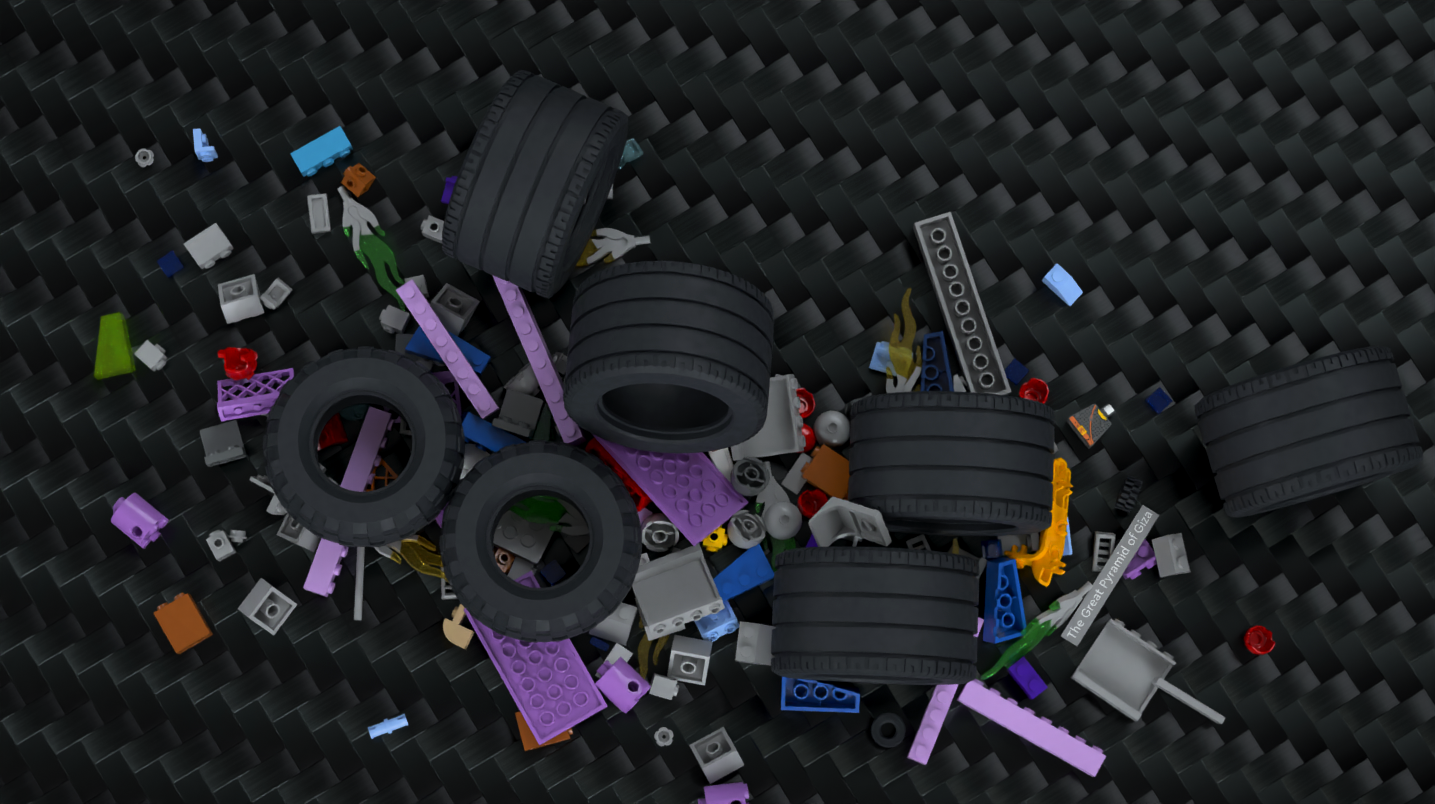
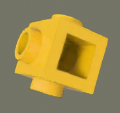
[702,525,728,552]

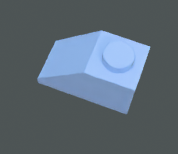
[1042,264,1083,306]

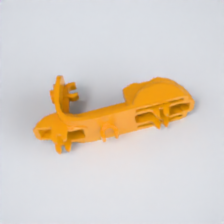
[1003,458,1073,587]

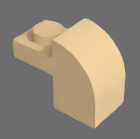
[443,604,474,650]

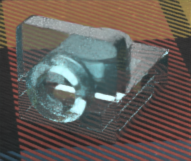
[618,138,644,169]

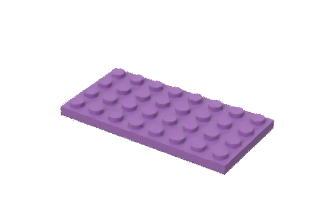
[592,434,749,547]
[463,571,608,745]

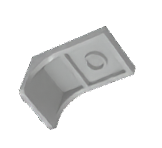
[809,496,892,547]

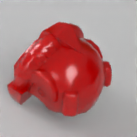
[218,347,258,380]

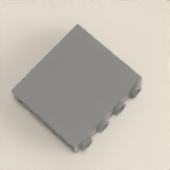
[731,374,806,461]
[632,544,725,636]
[1070,618,1176,721]

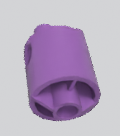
[111,493,169,549]
[595,657,651,714]
[698,782,749,804]

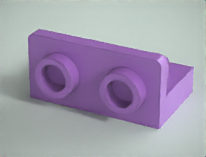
[1123,539,1157,580]

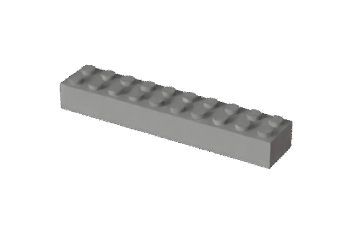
[913,212,1011,396]

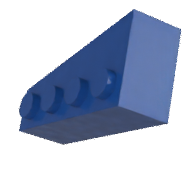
[405,326,491,376]
[461,412,526,453]
[713,544,774,602]
[983,556,1028,644]
[781,677,860,713]

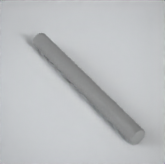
[354,547,365,620]

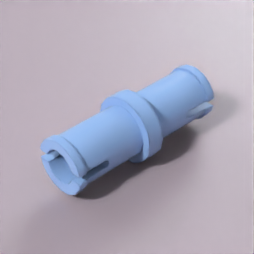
[367,714,408,739]

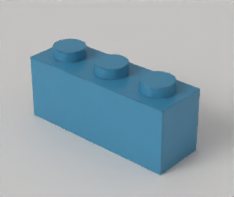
[290,126,353,177]

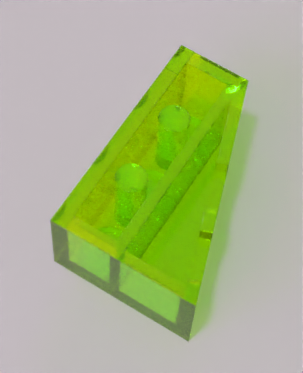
[94,312,136,379]

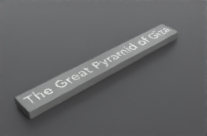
[1061,505,1159,647]

